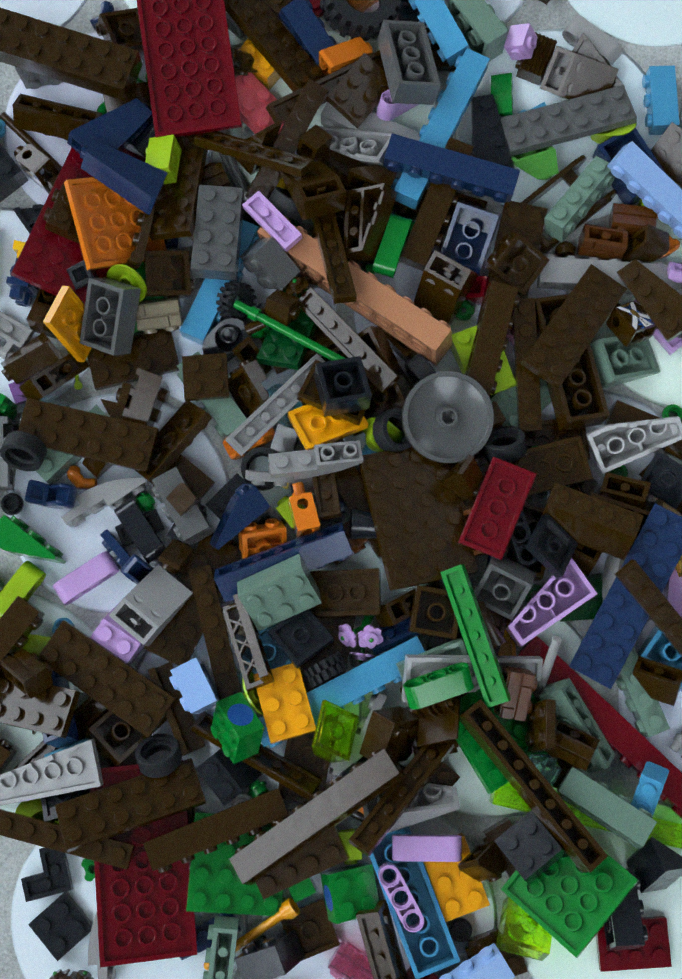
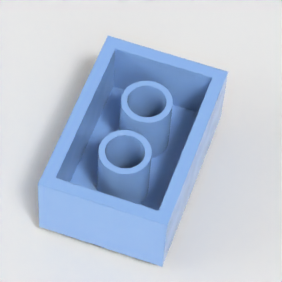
[169,657,219,715]

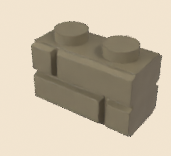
[136,297,183,334]

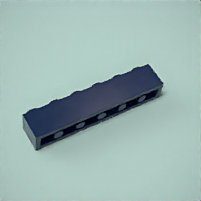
[383,133,520,203]
[214,522,353,602]

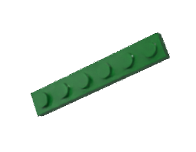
[440,564,511,708]

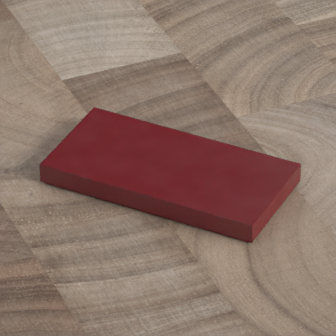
[458,457,537,560]

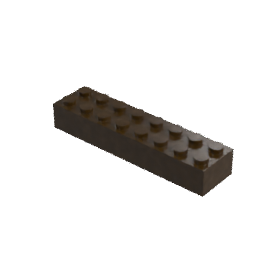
[0,7,143,102]

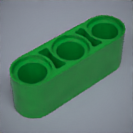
[372,213,413,278]
[403,663,474,709]

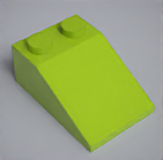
[450,325,516,395]

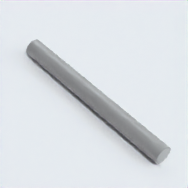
[533,636,562,702]

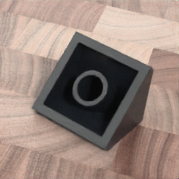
[626,836,682,893]

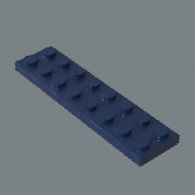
[569,504,682,689]

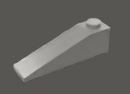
[319,126,391,168]
[586,416,682,474]
[363,783,460,833]

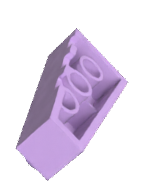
[506,558,597,647]

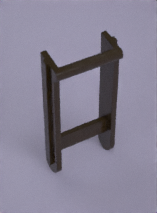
[521,155,618,255]

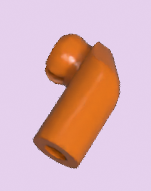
[67,465,97,489]

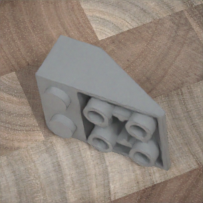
[109,564,193,647]

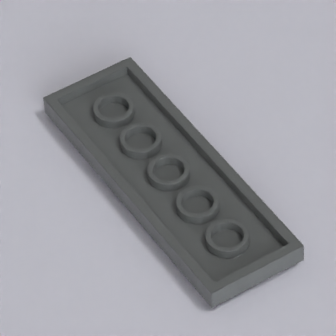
[500,85,637,157]

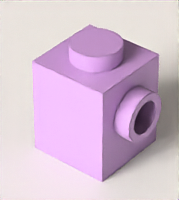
[504,23,538,60]

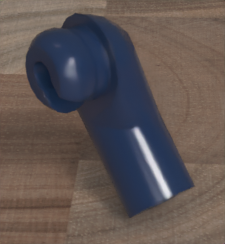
[90,1,114,30]

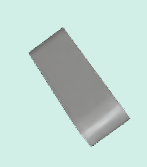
[562,16,623,66]

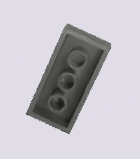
[377,20,441,105]
[190,185,245,281]

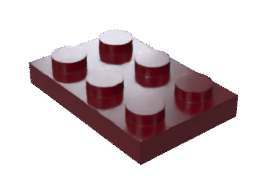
[596,916,672,972]

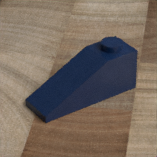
[209,483,271,550]

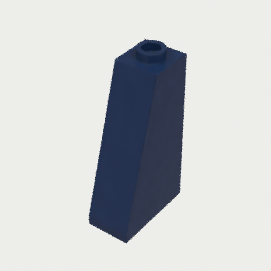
[67,98,152,154]
[80,138,167,215]

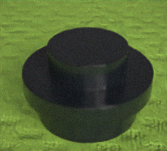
[1,493,24,515]
[448,917,472,942]

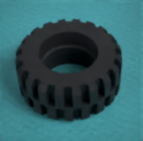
[320,0,402,41]

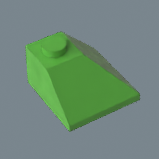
[511,146,559,180]

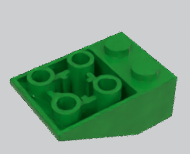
[0,515,67,564]

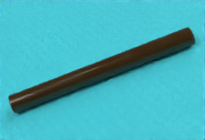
[0,112,62,173]

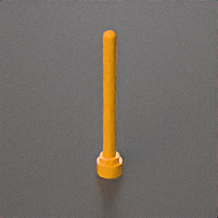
[203,897,300,970]

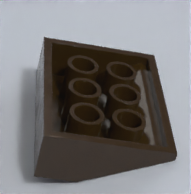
[321,326,411,436]

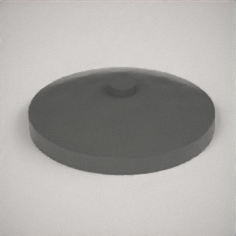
[402,371,494,463]

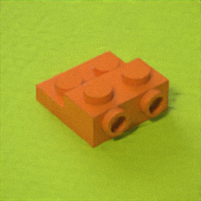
[238,518,287,559]

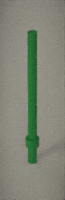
[233,300,345,361]

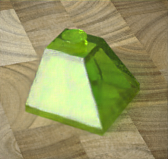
[312,700,359,762]

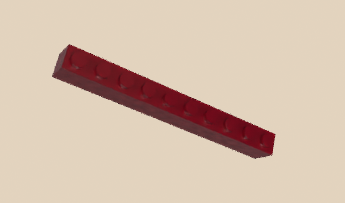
[516,636,682,818]

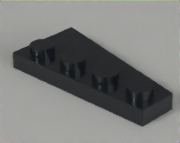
[471,94,515,169]

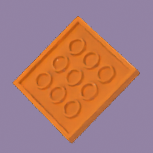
[64,177,167,270]

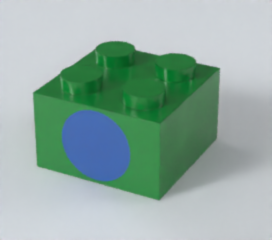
[211,692,265,764]
[320,862,379,924]

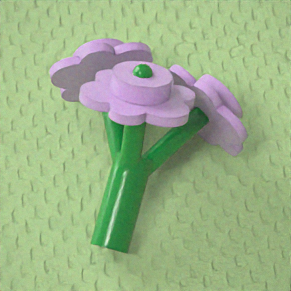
[338,616,383,663]

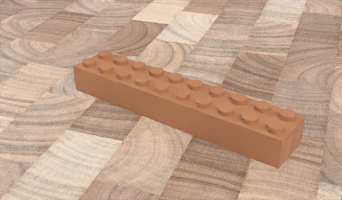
[257,215,452,366]

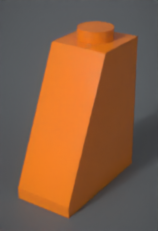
[319,37,373,76]

